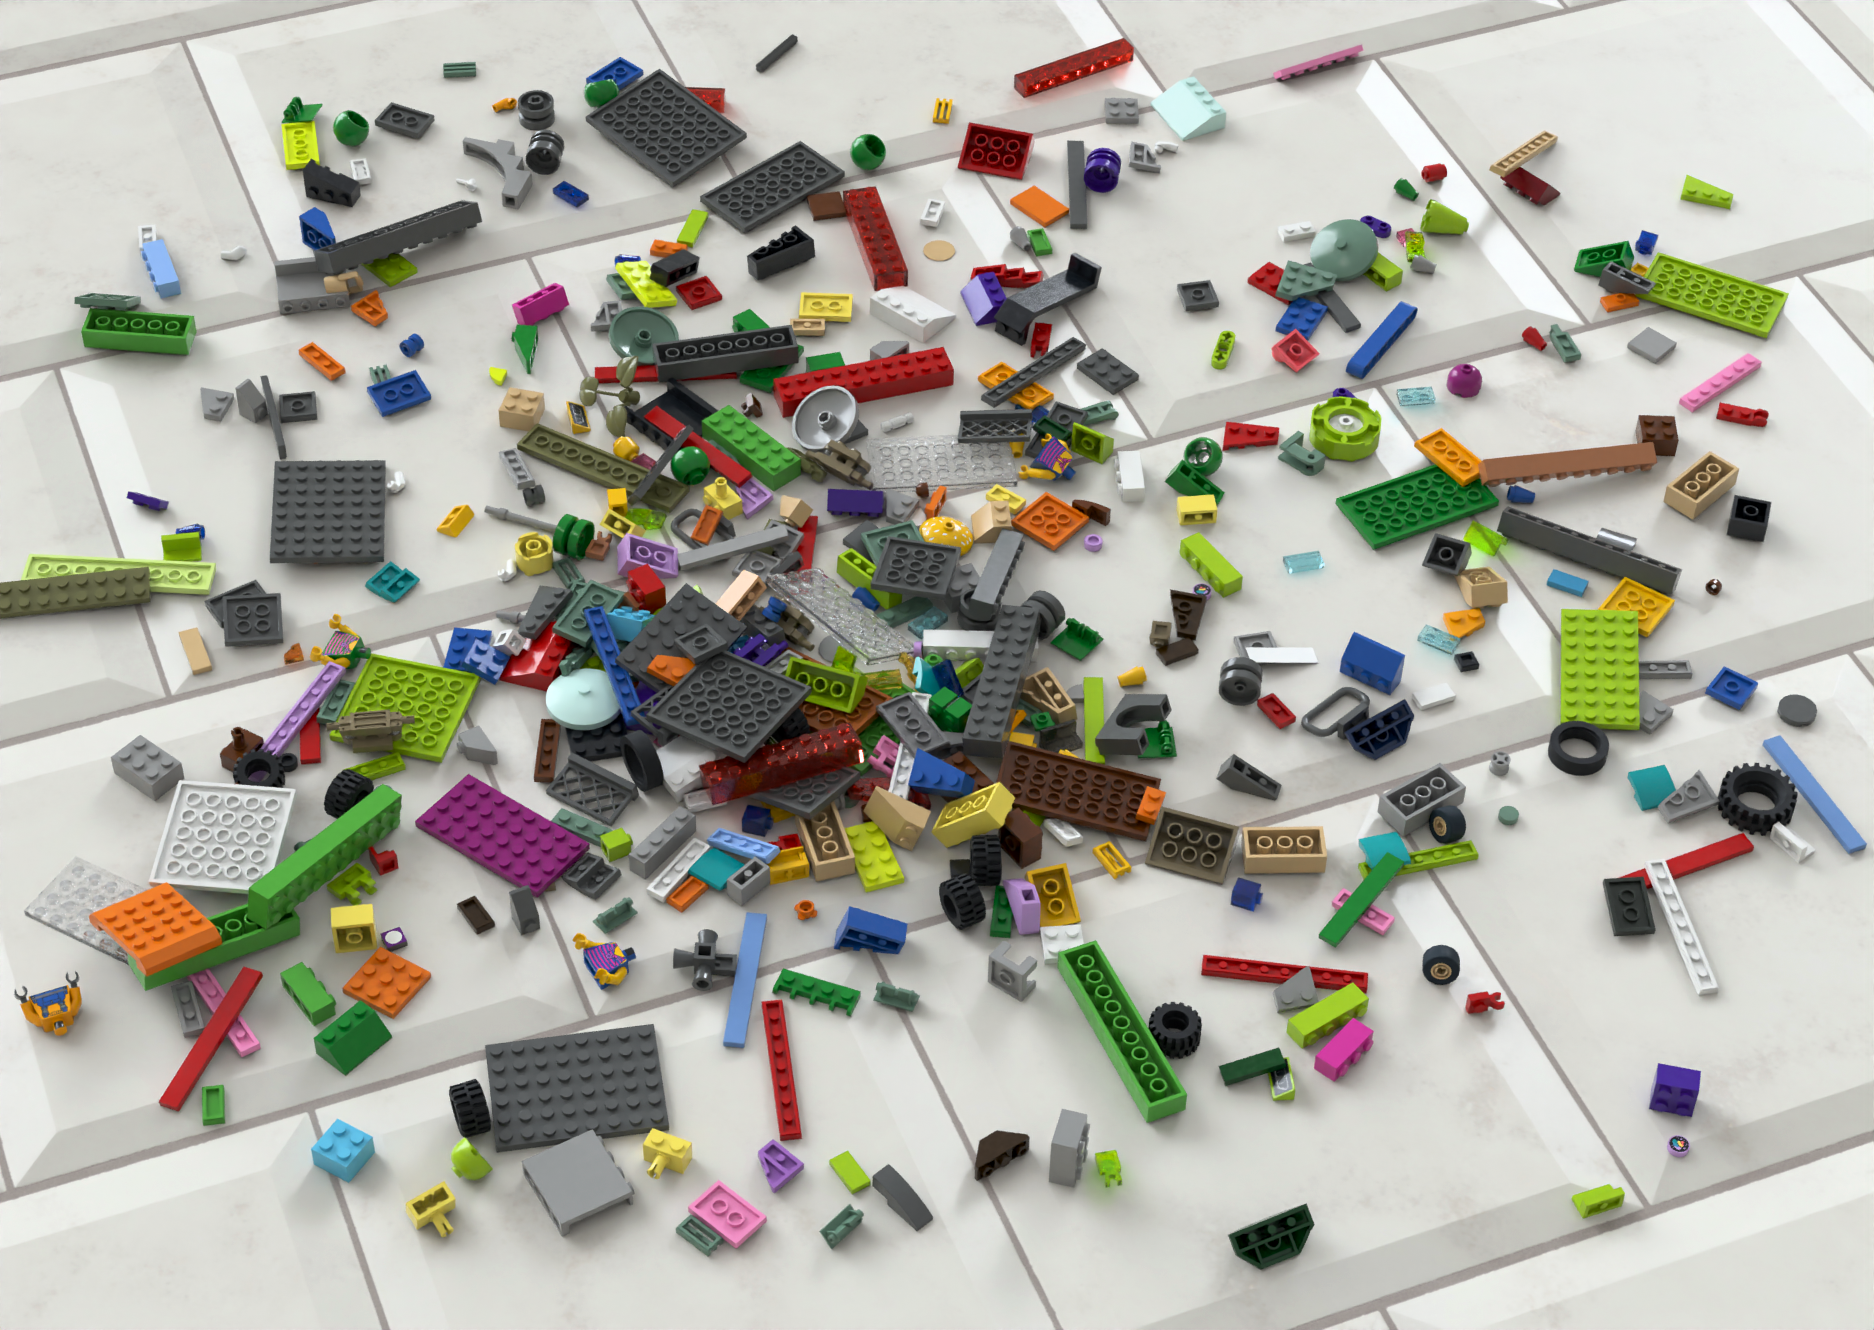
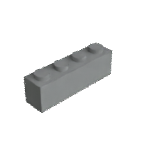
[629,806,696,880]

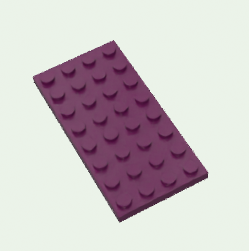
[415,774,590,898]

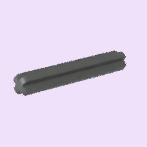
[756,34,798,72]

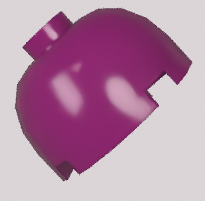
[1446,364,1482,398]

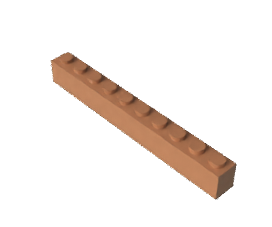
[1478,442,1657,487]

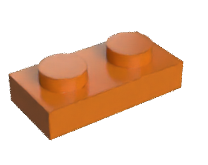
[650,239,688,258]
[924,485,947,520]
[1135,786,1166,825]

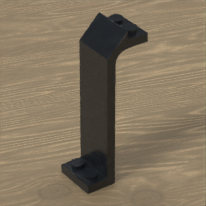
[994,253,1102,346]

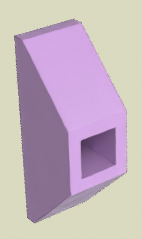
[1003,878,1041,935]

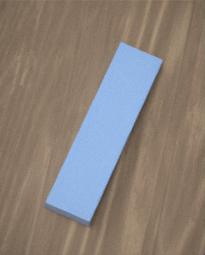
[707,828,780,864]

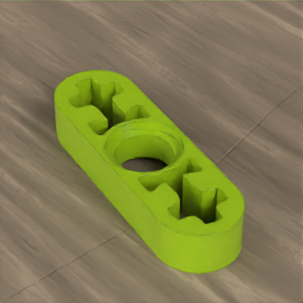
[1211,331,1236,370]

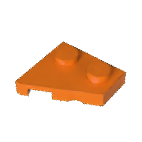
[351,290,388,326]
[647,655,696,686]

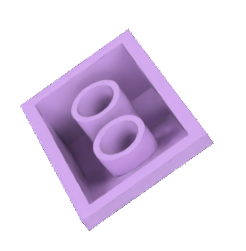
[617,533,678,579]

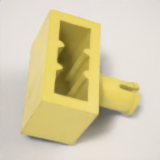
[703,477,743,520]
[643,1128,692,1179]
[406,1181,456,1237]

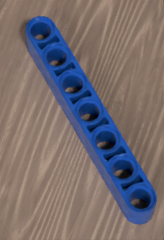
[1346,301,1418,379]

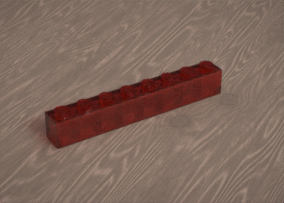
[1014,38,1134,98]

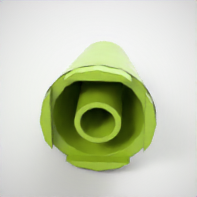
[1420,199,1469,234]

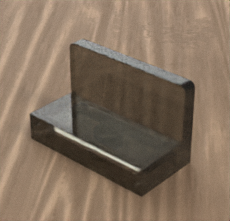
[1039,719,1083,753]

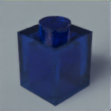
[742,805,773,837]
[1230,877,1263,912]

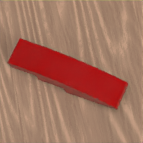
[970,264,1044,288]

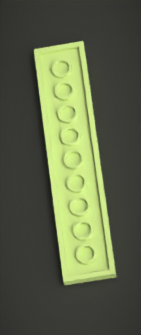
[21,554,216,595]

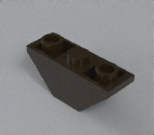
[974,1130,1030,1181]

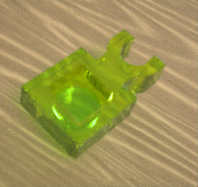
[1095,1150,1122,1188]

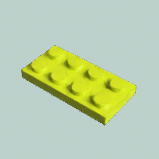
[281,121,320,170]
[615,261,677,308]
[844,821,904,893]

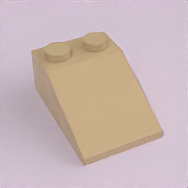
[1455,567,1508,609]
[864,786,931,851]

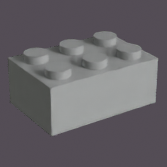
[111,735,184,801]
[1049,1109,1090,1188]

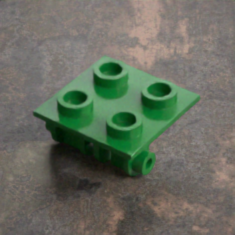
[282,97,323,123]
[1050,618,1104,661]
[1137,720,1177,758]

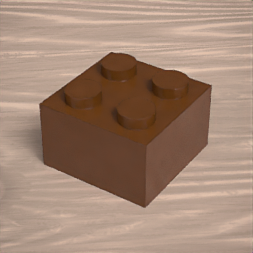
[1635,415,1679,456]
[998,808,1043,869]

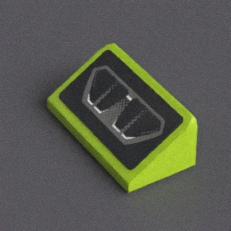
[1268,1057,1295,1101]

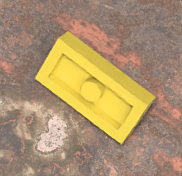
[986,484,1026,515]

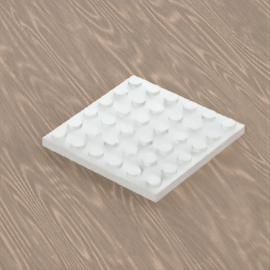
[149,780,298,894]

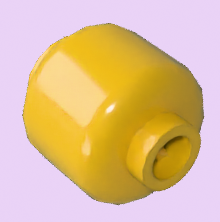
[613,436,640,462]

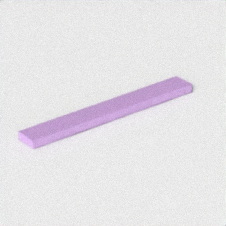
[248,661,346,782]

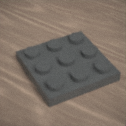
[223,593,283,647]

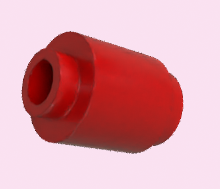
[1421,163,1447,182]

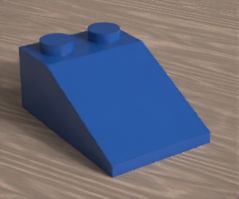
[299,207,336,250]

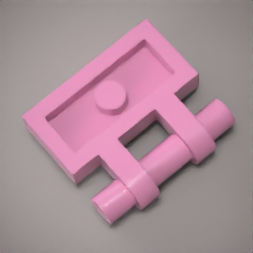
[867,735,899,780]

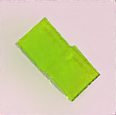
[1405,231,1426,263]
[625,508,667,530]

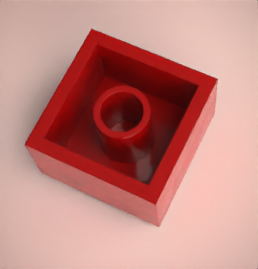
[626,564,666,614]

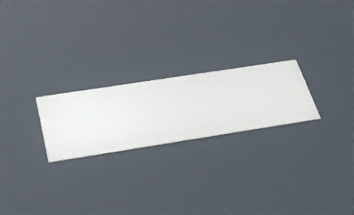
[1246,647,1318,663]

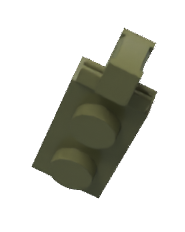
[787,447,828,483]

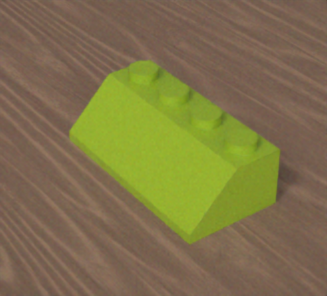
[785,656,868,713]

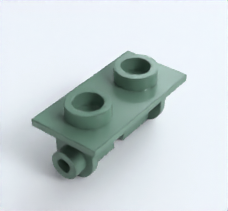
[593,897,638,934]
[873,981,920,1012]
[819,1204,864,1249]

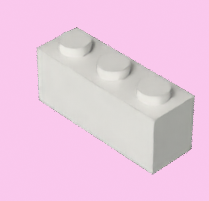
[1114,451,1145,502]

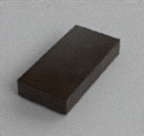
[1156,637,1199,666]
[457,896,495,935]

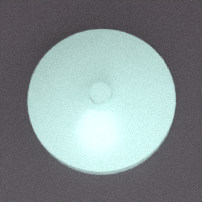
[546,668,621,730]

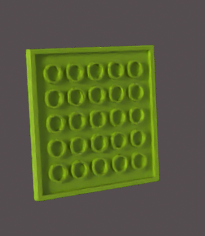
[329,653,481,763]

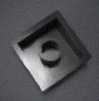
[1727,495,1771,542]

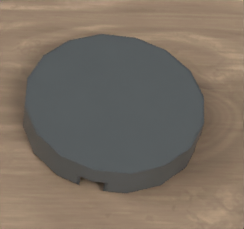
[1777,694,1817,727]

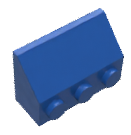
[1340,632,1405,695]

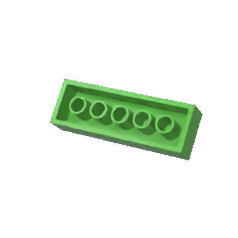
[81,308,197,355]
[702,405,801,491]

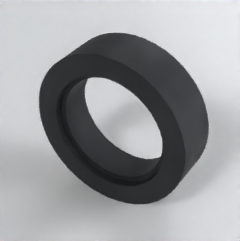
[1548,721,1609,776]
[620,730,664,792]

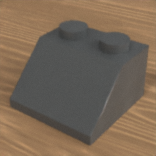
[1422,533,1472,576]

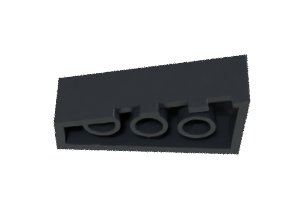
[747,225,815,280]

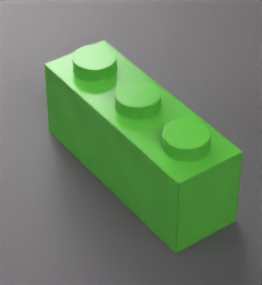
[280,962,336,1026]

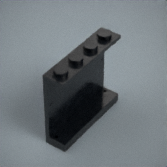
[624,378,719,454]

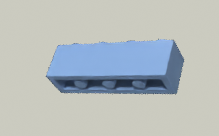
[141,239,181,298]

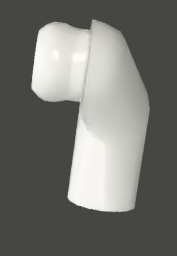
[1154,142,1179,153]
[221,246,247,261]
[387,471,405,493]
[498,559,517,581]

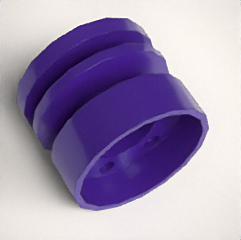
[1084,148,1121,193]

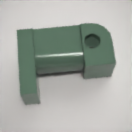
[1278,431,1326,476]

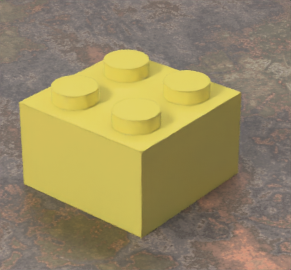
[331,904,377,953]

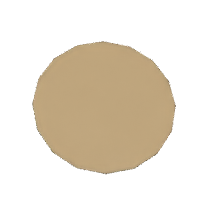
[923,240,955,261]

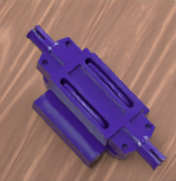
[733,633,789,667]

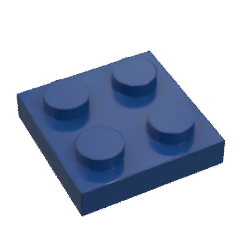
[461,638,510,685]
[1705,666,1758,710]

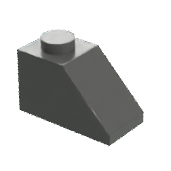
[509,885,540,935]

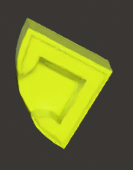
[489,367,507,386]

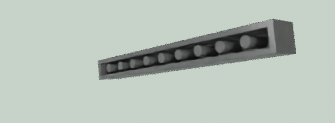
[1497,507,1682,595]

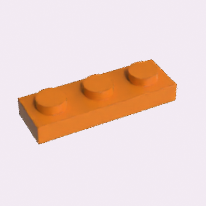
[298,342,346,381]

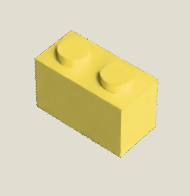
[1176,495,1217,525]
[599,509,646,538]

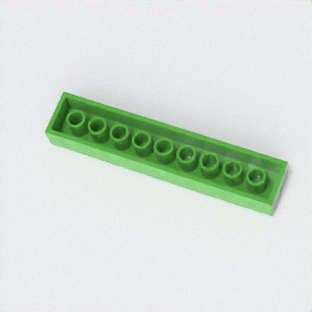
[247,784,402,929]
[1057,940,1187,1123]

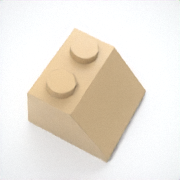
[971,501,1012,544]

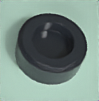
[278,753,298,772]

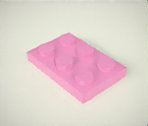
[688,1180,767,1249]

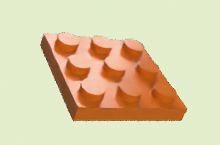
[1011,492,1089,551]
[342,947,431,1019]

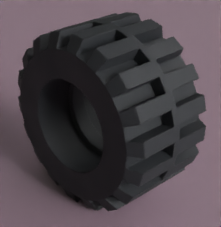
[771,707,810,748]
[233,749,285,788]
[324,769,374,819]
[970,835,1002,886]
[939,873,986,930]
[1148,1002,1202,1059]
[449,1079,491,1138]

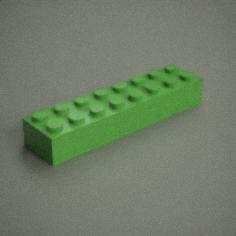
[127,903,300,991]

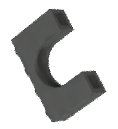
[1095,694,1172,755]

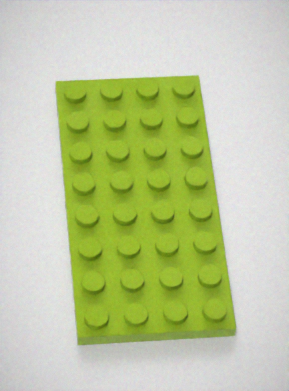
[1635,252,1789,338]
[1560,609,1640,730]

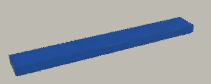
[584,606,646,726]

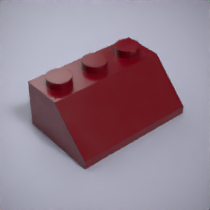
[1500,167,1561,205]

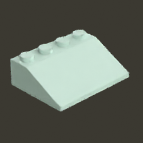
[1150,76,1226,141]

